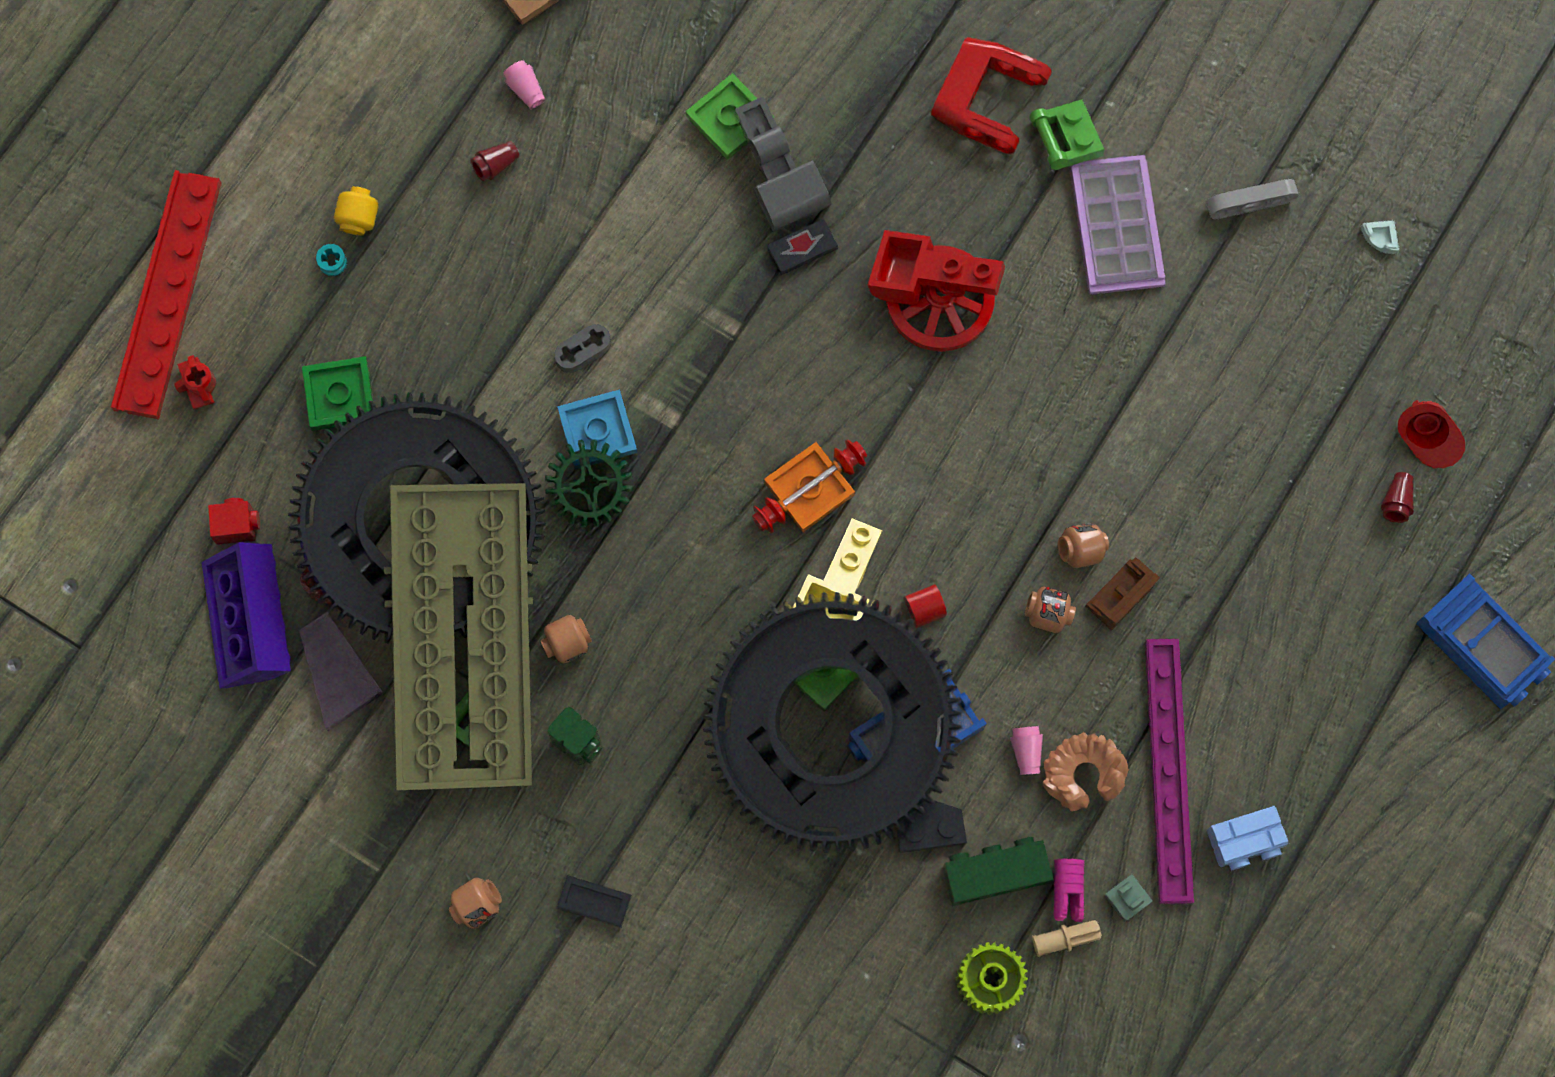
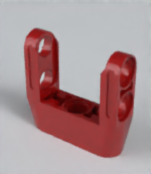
[931,37,1052,154]

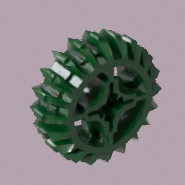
[545,439,633,528]

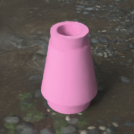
[503,60,545,109]
[1010,726,1043,775]

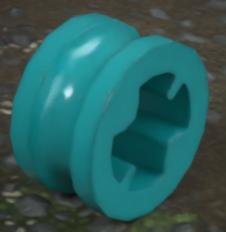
[316,244,347,276]

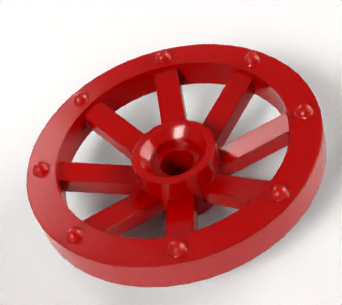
[886,245,995,351]

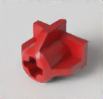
[174,355,216,410]

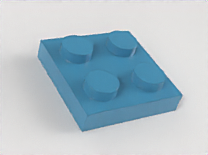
[557,389,637,470]

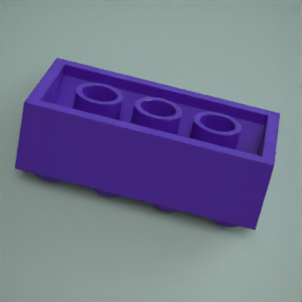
[202,542,291,688]

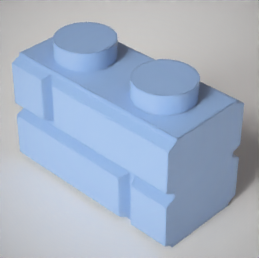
[1207,806,1288,871]

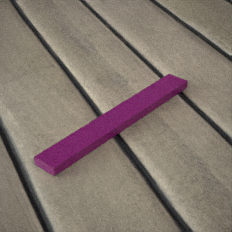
[1145,639,1194,905]

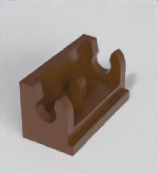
[1085,557,1160,631]

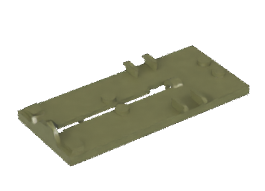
[384,483,533,790]

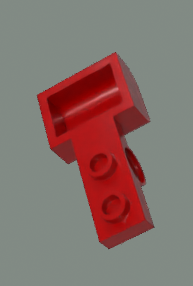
[868,230,1005,305]

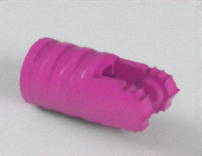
[1054,859,1084,922]

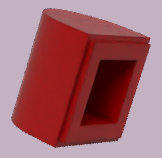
[903,584,947,628]

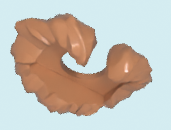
[1043,732,1129,811]

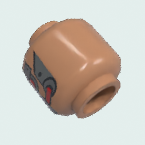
[1058,523,1109,568]
[1025,586,1076,633]
[540,615,592,664]
[449,877,502,928]

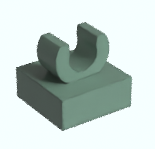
[1104,874,1153,922]

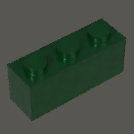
[942,837,1053,906]

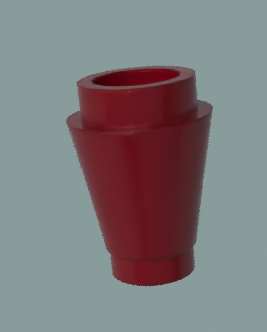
[470,141,520,181]
[1381,472,1414,523]

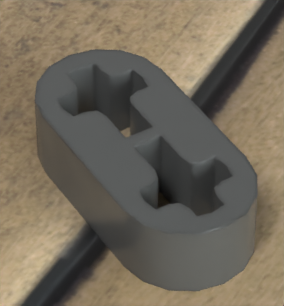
[554,324,611,373]

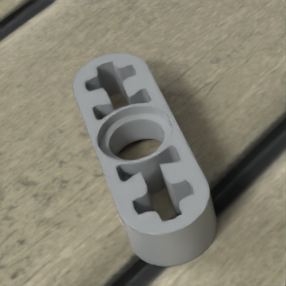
[1206,179,1299,219]

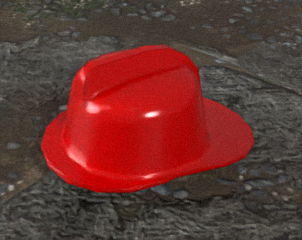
[1398,400,1465,468]

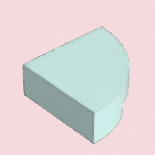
[1361,220,1399,254]

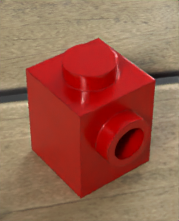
[208,498,260,545]

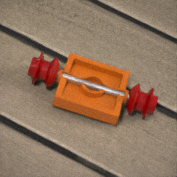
[752,439,867,533]

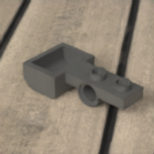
[734,96,831,232]

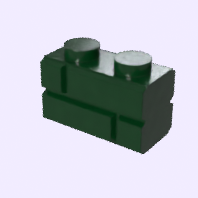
[548,706,602,766]

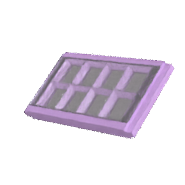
[1070,155,1166,295]

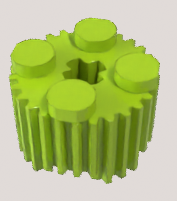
[956,942,1028,1015]

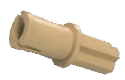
[1032,920,1101,957]

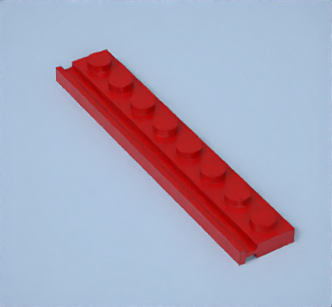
[111,170,222,419]

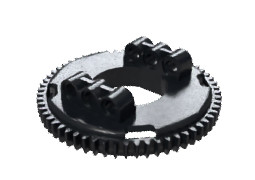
[288,392,546,644]
[703,592,963,853]

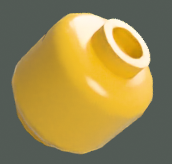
[334,186,378,236]

